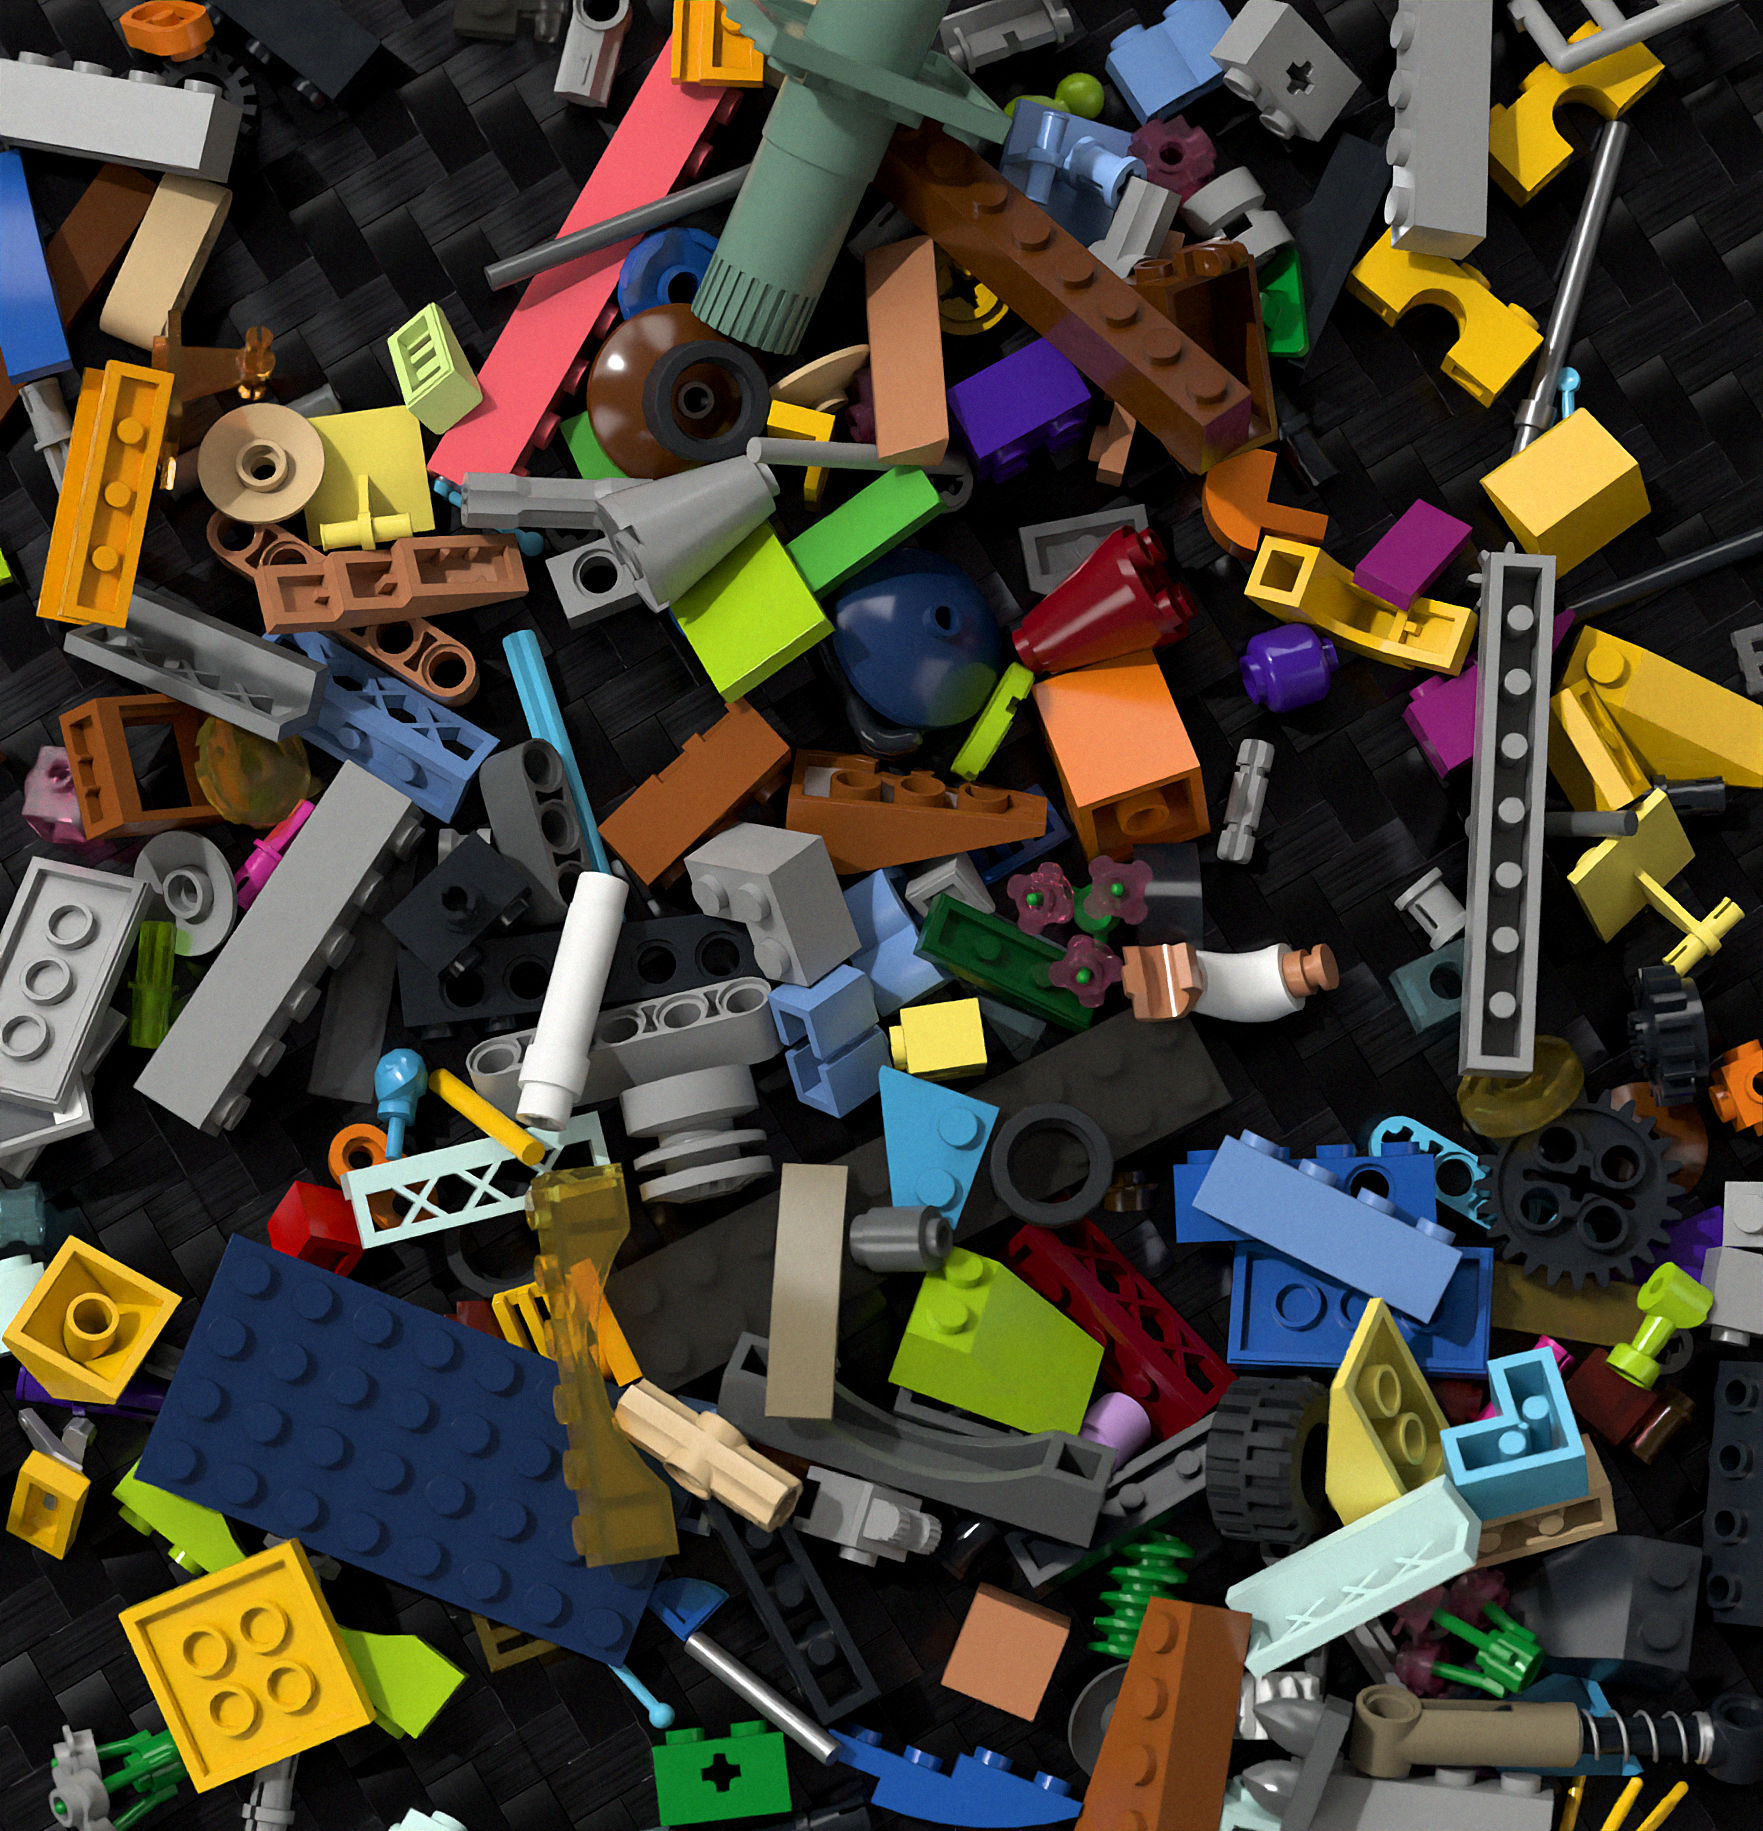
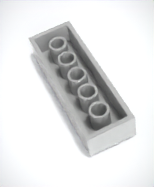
[133,759,426,1137]

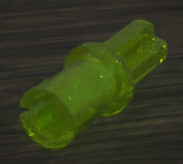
[127,920,179,1049]

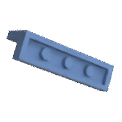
[261,631,500,824]

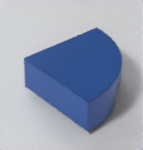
[646,1577,730,1642]

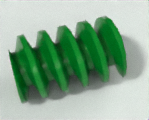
[1086,1531,1197,1661]

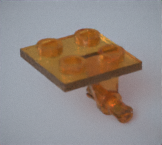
[152,310,275,490]

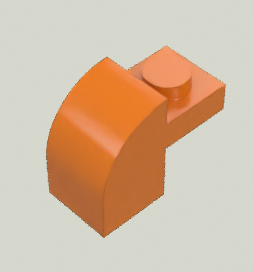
[1202,448,1329,563]

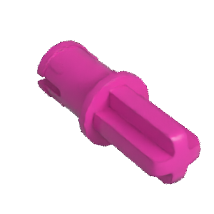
[233,799,316,914]

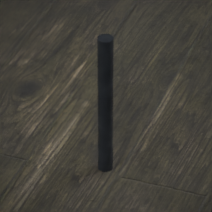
[1561,525,1763,628]

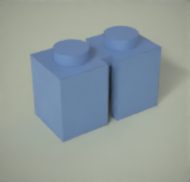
[767,963,893,1118]

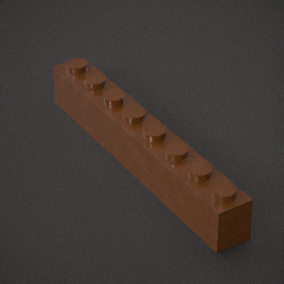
[869,115,1252,475]

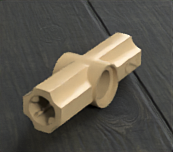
[610,1379,803,1533]

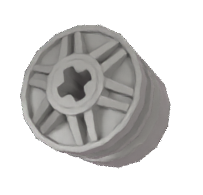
[618,1064,775,1204]

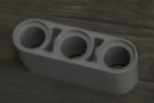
[479,738,593,932]

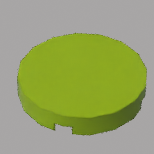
[950,661,1035,783]

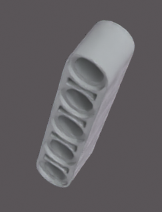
[466,977,785,1122]

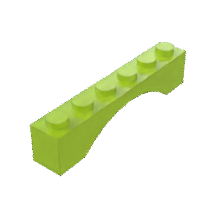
[112,1457,470,1740]

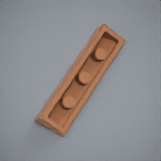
[863,235,949,466]

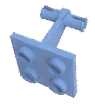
[998,98,1134,249]

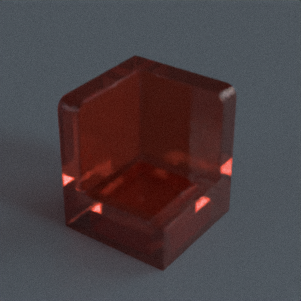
[1563,1348,1658,1447]

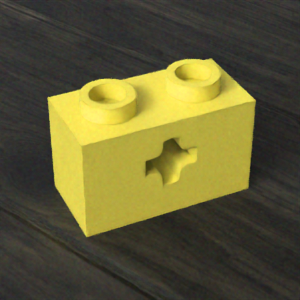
[889,998,987,1082]

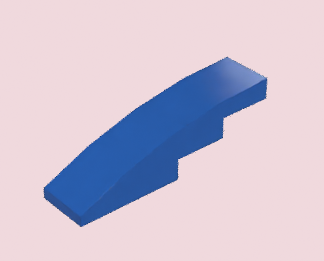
[0,148,73,385]

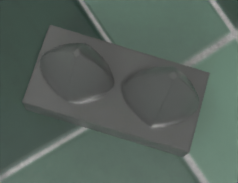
[1242,1694,1353,1831]

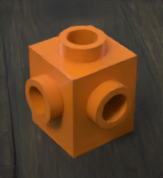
[1708,1039,1763,1137]

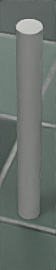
[747,437,969,475]

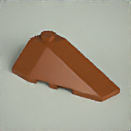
[786,748,1048,875]

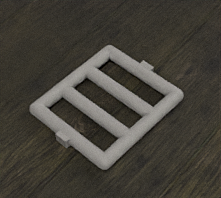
[1506,0,1734,74]

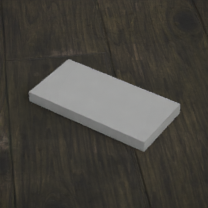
[0,856,155,1115]

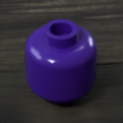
[1239,622,1339,713]

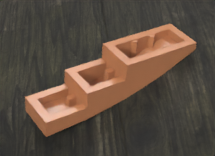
[254,533,529,635]

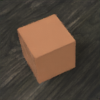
[941,1581,1071,1721]

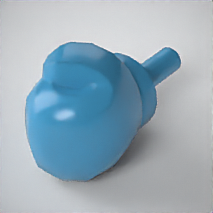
[374,1049,429,1161]

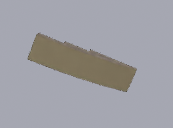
[765,1163,849,1422]

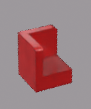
[267,1180,367,1278]

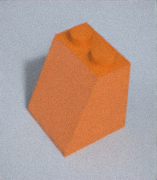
[1030,649,1211,873]

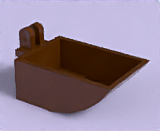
[1122,236,1279,474]

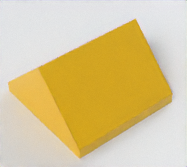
[1480,407,1651,581]
[1,1235,182,1405]

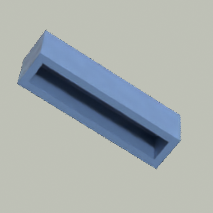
[1192,1129,1463,1323]

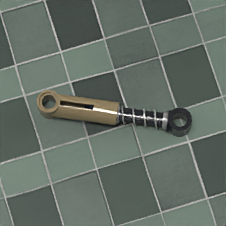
[1349,1684,1763,1785]

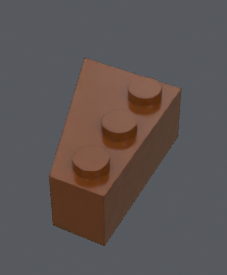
[597,696,792,894]

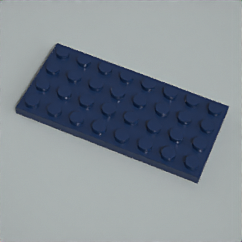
[133,1233,691,1669]

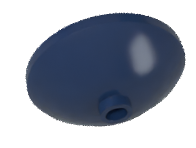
[831,546,1003,730]

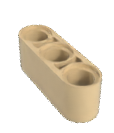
[99,173,232,355]

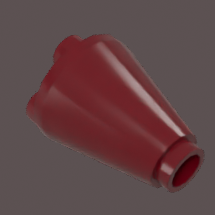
[1012,524,1198,676]

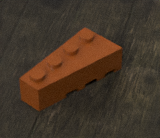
[1074,1596,1253,1831]

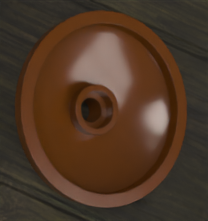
[587,303,772,480]

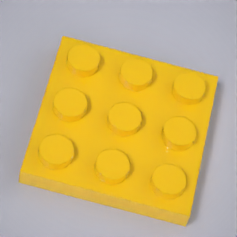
[118,1537,377,1794]

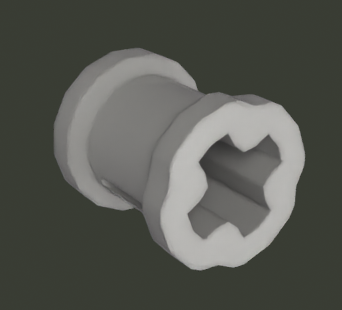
[1394,867,1466,952]

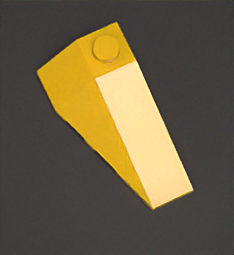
[1552,625,1763,789]

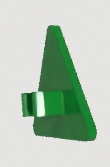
[1257,247,1309,358]

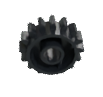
[1627,965,1709,1108]

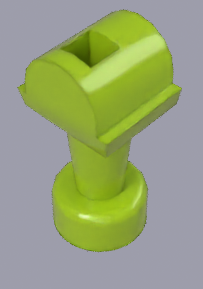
[1605,1262,1714,1391]

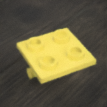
[304,405,436,551]
[1567,788,1745,978]

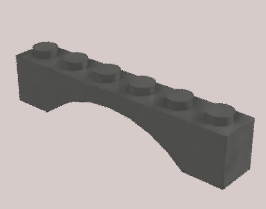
[716,1331,1118,1548]

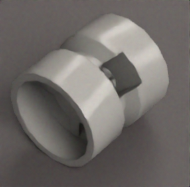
[1179,166,1295,273]

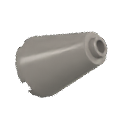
[595,455,780,614]

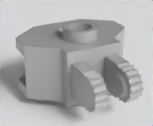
[792,1465,942,1567]

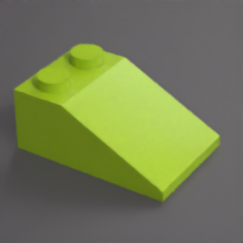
[888,1245,1105,1436]

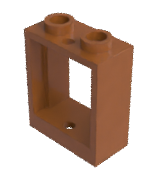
[59,693,247,840]

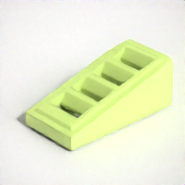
[387,302,483,434]

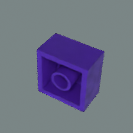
[945,337,1092,485]

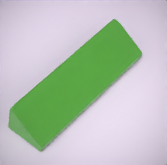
[784,464,949,602]

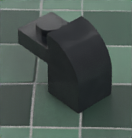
[1132,843,1203,951]

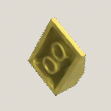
[1325,1297,1450,1526]

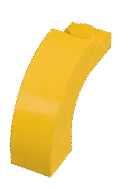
[1244,535,1480,677]

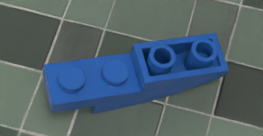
[828,1720,1083,1828]

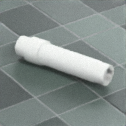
[516,872,629,1132]

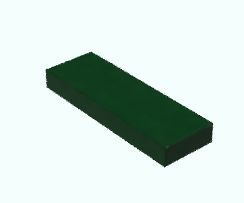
[913,892,1109,1035]

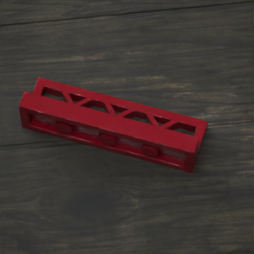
[992,1192,1239,1443]

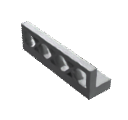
[63,584,330,742]

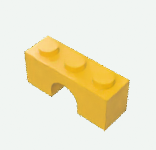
[1488,20,1665,208]
[1345,226,1544,408]

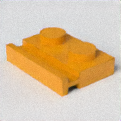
[671,0,765,88]

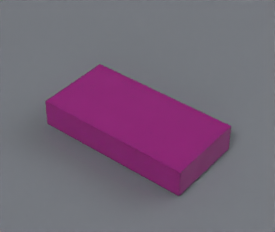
[1352,499,1473,612]

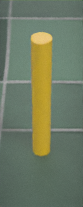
[428,1068,545,1166]

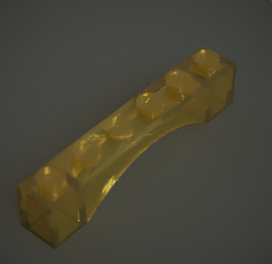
[525,1163,679,1569]

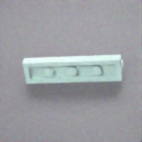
[339,1111,616,1249]
[1225,1474,1482,1678]

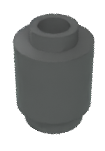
[850,1205,953,1273]

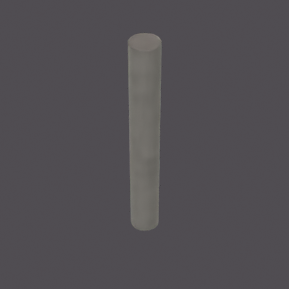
[684,1630,843,1766]

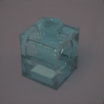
[1389,937,1465,1035]

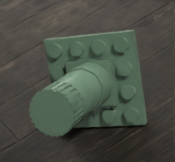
[691,0,1013,355]

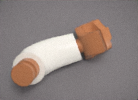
[1120,942,1339,1022]

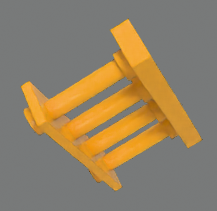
[36,360,175,629]

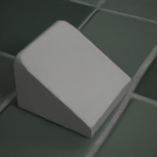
[905,851,995,919]

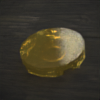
[195,715,310,829]
[1457,1035,1584,1138]

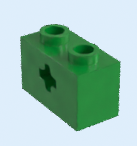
[652,1719,793,1827]

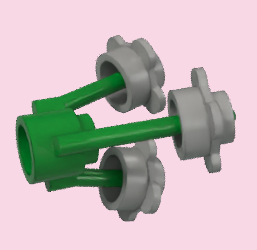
[50,1725,190,1831]

